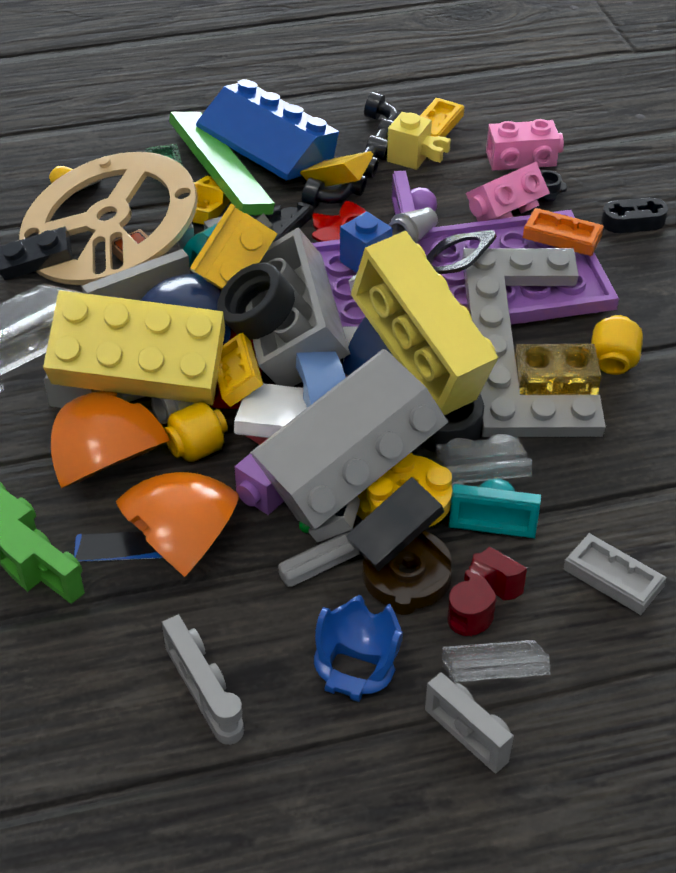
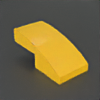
[192,176,230,225]

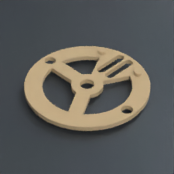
[19,152,197,285]

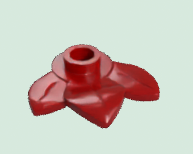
[312,201,366,242]

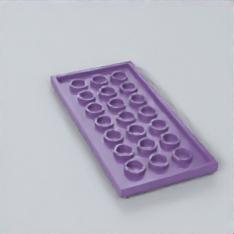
[312,210,619,327]

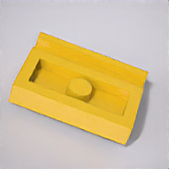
[189,204,278,290]

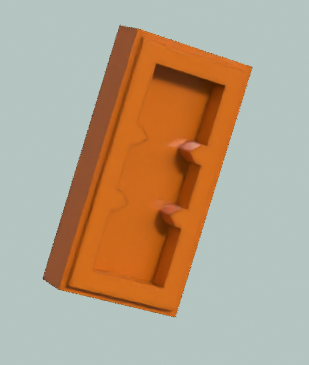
[522,208,604,256]

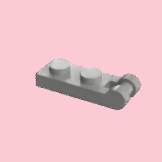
[162,614,244,745]

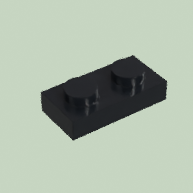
[0,226,72,281]

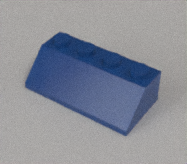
[196,80,339,181]

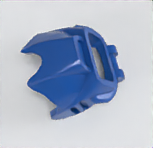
[314,595,403,702]

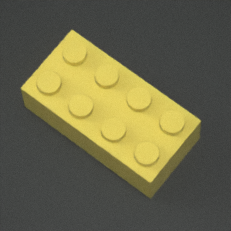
[351,231,499,415]
[43,290,225,405]

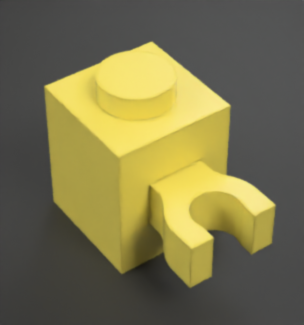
[387,112,451,170]

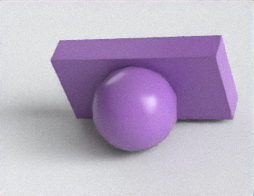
[392,171,437,215]

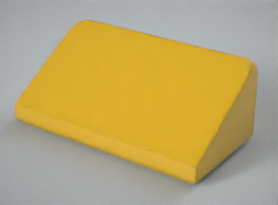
[300,151,374,187]

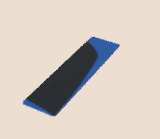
[74,532,163,562]

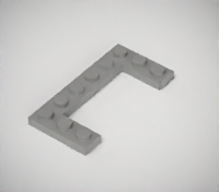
[462,248,606,437]

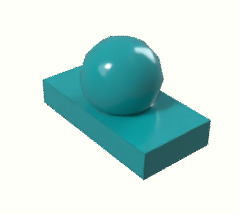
[449,478,541,538]

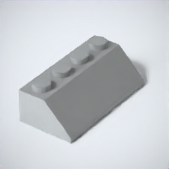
[250,349,448,530]

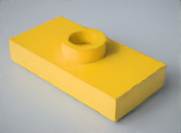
[420,98,465,137]
[217,332,263,407]

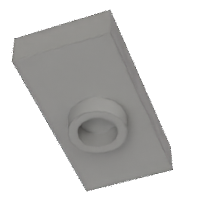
[563,533,667,615]

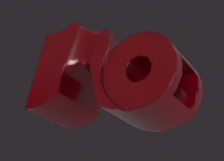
[447,546,527,636]

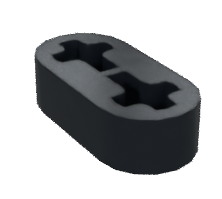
[601,198,668,233]

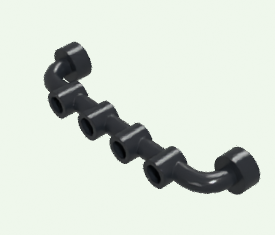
[302,91,399,208]

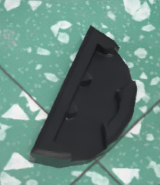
[265,202,314,243]

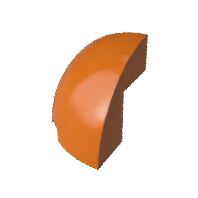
[51,391,171,488]
[116,472,239,577]

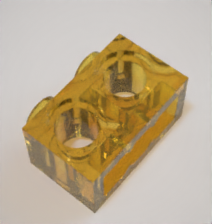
[515,344,601,395]

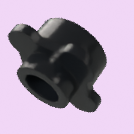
[539,170,567,201]

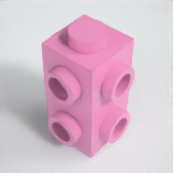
[486,119,564,171]
[466,162,550,222]

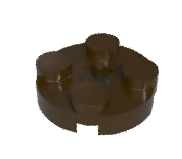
[362,531,452,615]

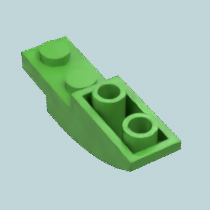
[0,482,85,604]

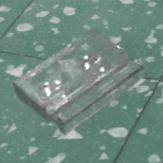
[436,434,532,484]
[442,640,550,682]

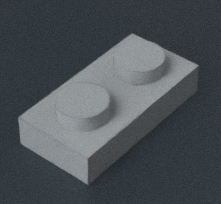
[425,672,514,774]

